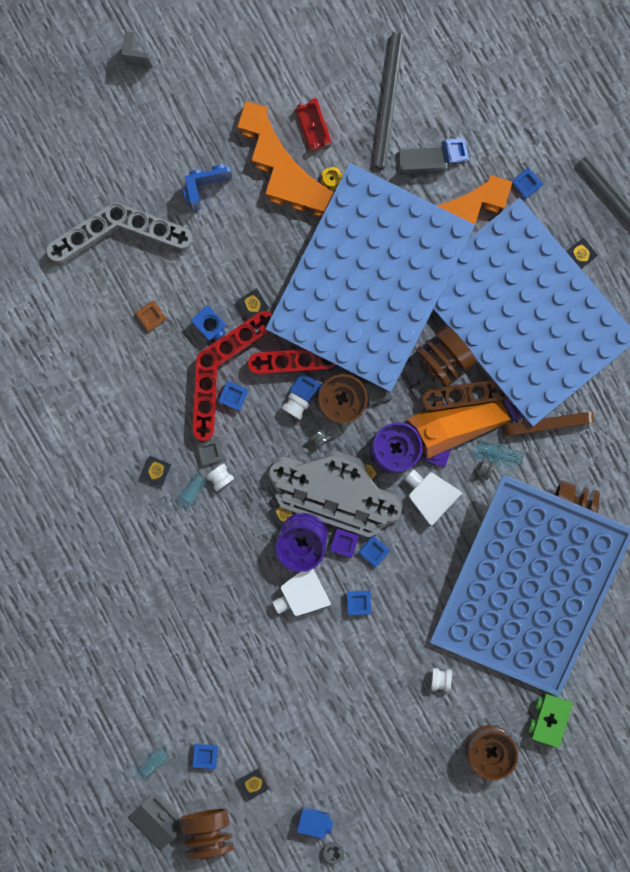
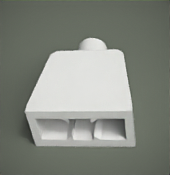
[404,470,462,526]
[273,569,331,616]

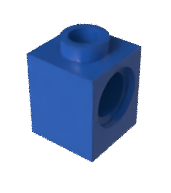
[191,304,227,343]
[297,806,334,839]

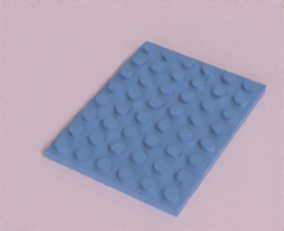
[266,163,475,392]
[433,198,630,427]
[430,474,630,697]

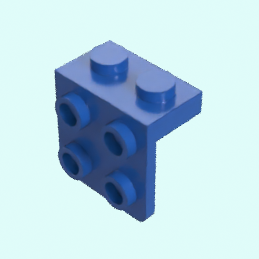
[183,164,232,210]

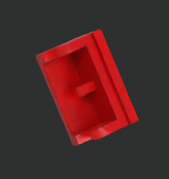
[295,98,332,153]

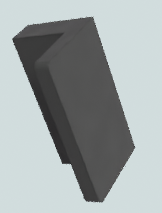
[122,32,153,68]
[399,148,448,174]
[129,792,181,850]

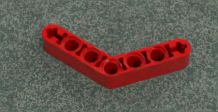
[193,311,273,442]
[248,349,337,375]

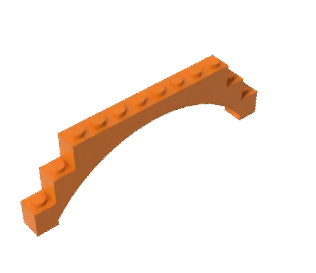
[238,101,512,224]

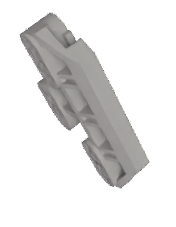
[268,450,403,537]

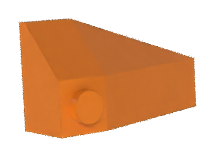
[407,400,511,459]

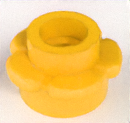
[321,167,343,190]

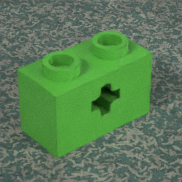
[528,693,573,748]

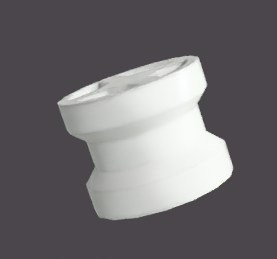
[281,393,310,420]
[206,464,235,492]
[431,668,452,693]

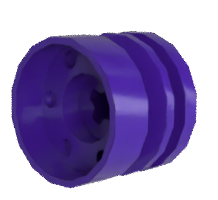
[370,422,422,473]
[276,513,327,572]

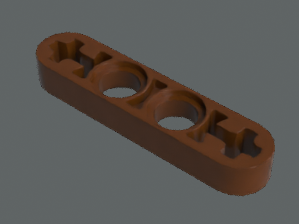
[421,379,507,410]
[504,411,595,436]

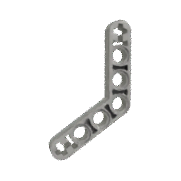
[47,203,193,264]

